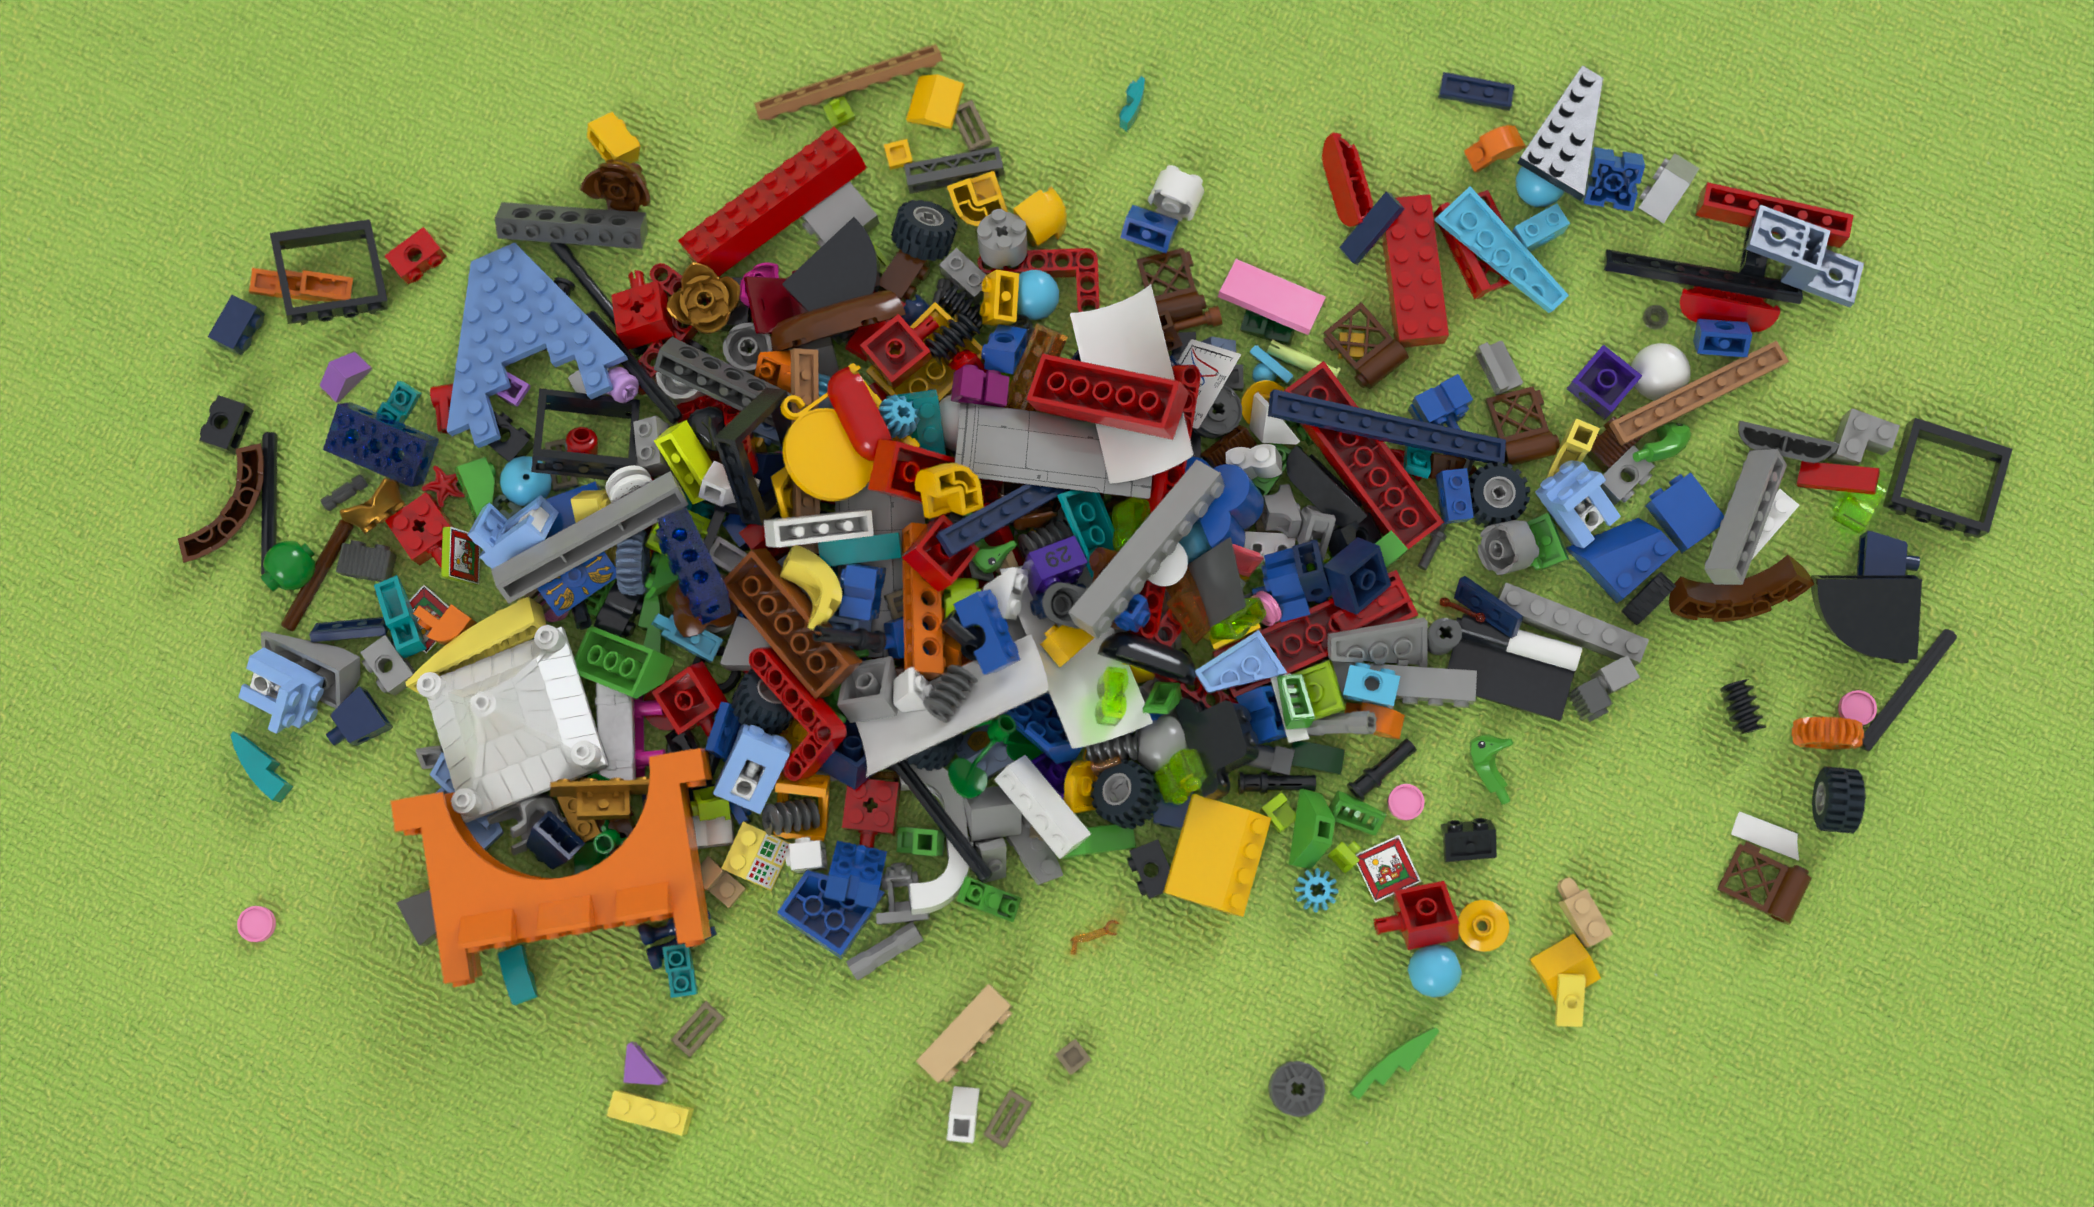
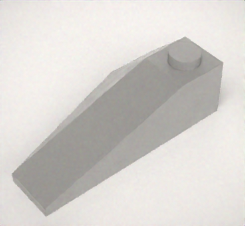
[261,631,360,709]

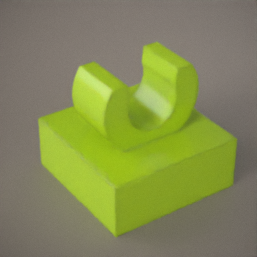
[823,96,855,129]
[1327,841,1361,874]

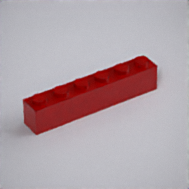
[1695,182,1854,248]

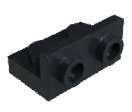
[1739,218,1772,277]
[1441,818,1497,862]

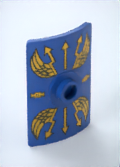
[537,552,616,617]

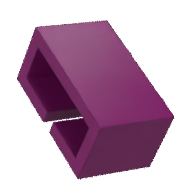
[951,365,1009,407]

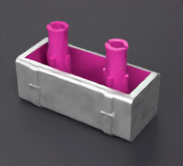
[595,683,666,780]

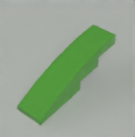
[638,594,666,655]
[1348,1027,1440,1100]

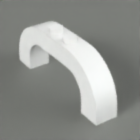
[900,759,974,915]

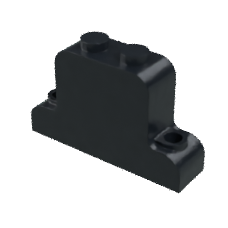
[1175,699,1259,800]

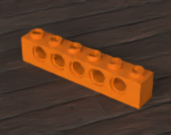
[902,522,946,679]

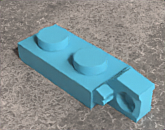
[651,613,723,663]

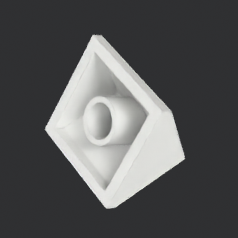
[1249,392,1300,444]

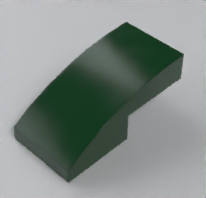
[1240,309,1294,345]
[1291,741,1345,775]

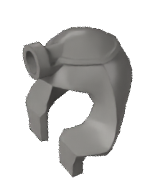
[487,793,569,856]

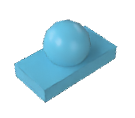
[1250,345,1294,385]

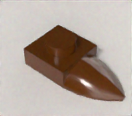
[1428,453,1477,479]

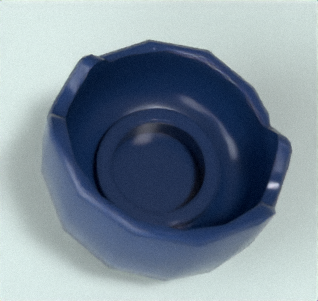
[901,295,930,326]

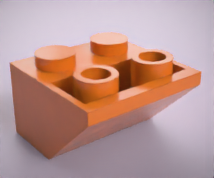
[754,350,791,393]

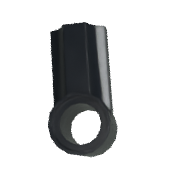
[940,610,986,661]

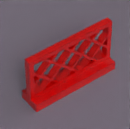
[1433,190,1512,300]

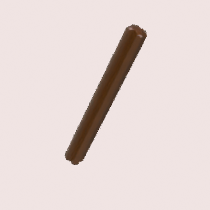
[281,519,353,631]

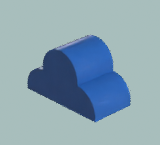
[1185,457,1264,548]

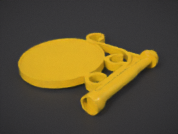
[781,363,921,501]

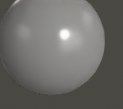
[1137,715,1191,775]

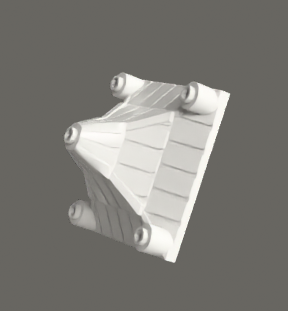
[417,625,608,823]

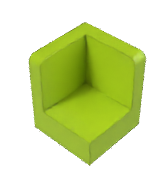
[1260,792,1296,834]

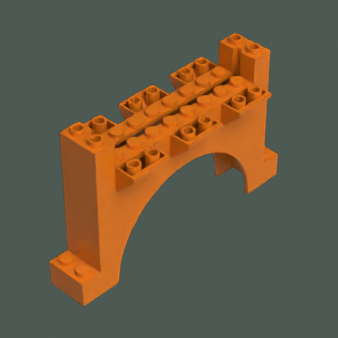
[391,748,713,987]

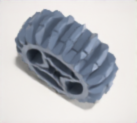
[615,530,650,595]

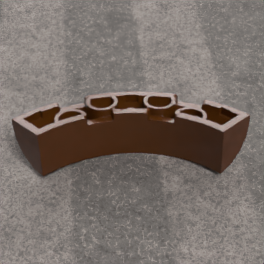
[771,290,906,351]
[178,443,264,563]
[1669,555,1815,622]

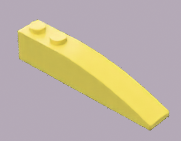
[405,596,547,695]

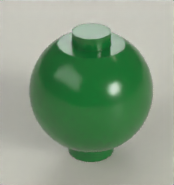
[260,541,316,592]

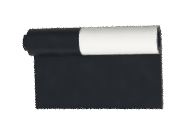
[1447,613,1582,721]

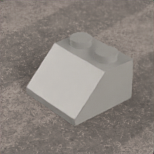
[837,656,898,723]

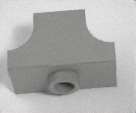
[1261,484,1302,538]
[973,838,1006,883]

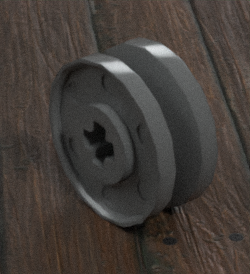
[1192,385,1242,439]
[1268,1061,1325,1117]

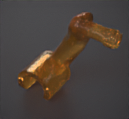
[1070,920,1119,955]

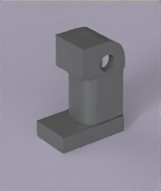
[1245,744,1295,776]

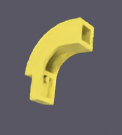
[1546,418,1600,478]
[779,545,842,630]

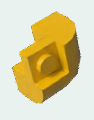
[947,171,1008,227]
[1013,186,1067,247]
[915,463,984,519]

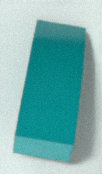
[818,532,902,566]
[374,575,427,659]
[230,731,293,803]

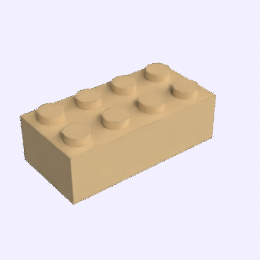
[916,984,1013,1083]

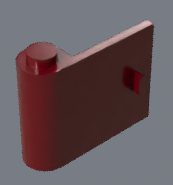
[744,270,806,334]

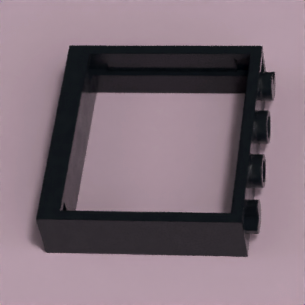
[270,219,388,325]
[531,388,640,480]
[714,388,791,526]
[1883,418,2013,538]

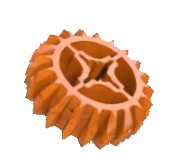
[1792,716,1864,750]

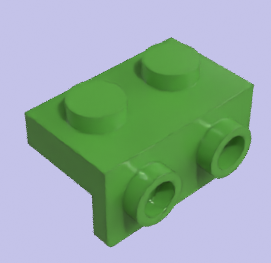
[1527,513,1569,571]

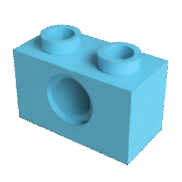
[1512,203,1570,252]
[1343,662,1400,709]

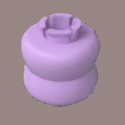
[607,367,639,403]

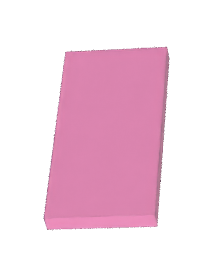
[1218,259,1326,335]

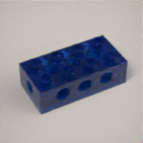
[323,402,439,487]
[656,507,731,625]

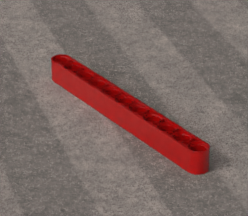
[1127,365,1201,638]

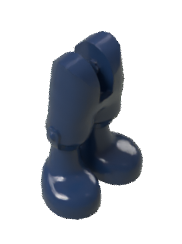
[637,910,717,970]

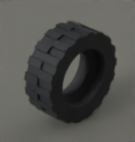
[1621,572,1676,626]

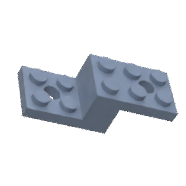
[1746,205,1864,308]

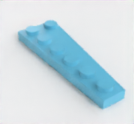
[1434,186,1569,313]

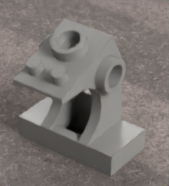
[1296,505,1338,564]
[876,862,930,925]

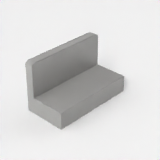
[1475,341,1523,396]

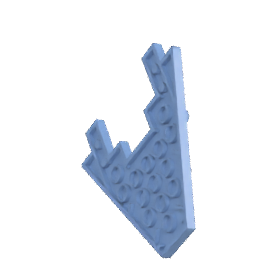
[447,242,628,448]

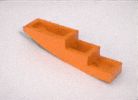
[249,268,353,302]

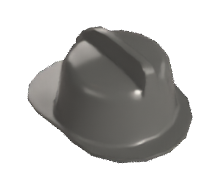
[1042,583,1087,629]

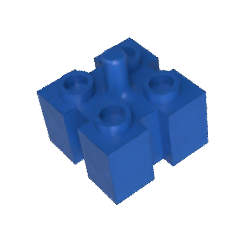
[1583,147,1645,211]
[1408,374,1473,430]
[1252,548,1310,622]
[837,563,886,621]
[1236,686,1287,744]
[824,840,887,908]

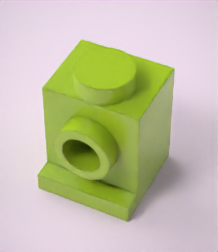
[690,786,731,821]

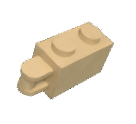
[1557,878,1613,948]

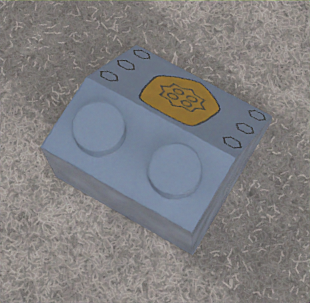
[956,718,1014,780]

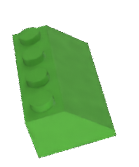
[574,626,674,699]

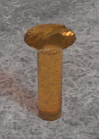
[1090,756,1121,776]
[870,771,900,782]

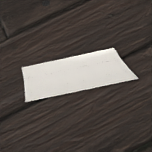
[1731,811,1799,860]

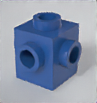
[1114,594,1151,633]

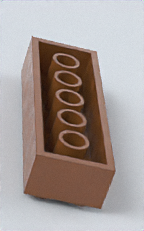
[719,548,862,699]

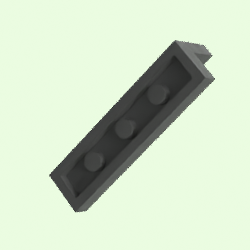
[904,146,1004,194]

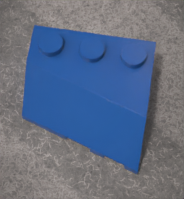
[1565,518,1679,603]
[999,690,1083,764]
[777,870,885,960]

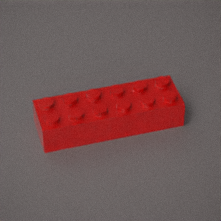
[1382,194,1449,348]
[1026,354,1189,440]
[868,439,1003,504]

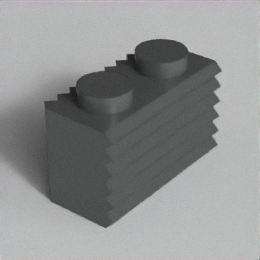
[336,540,397,582]
[1568,677,1613,722]

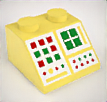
[721,822,791,891]

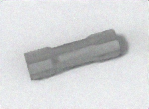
[1306,711,1377,736]
[846,922,924,980]

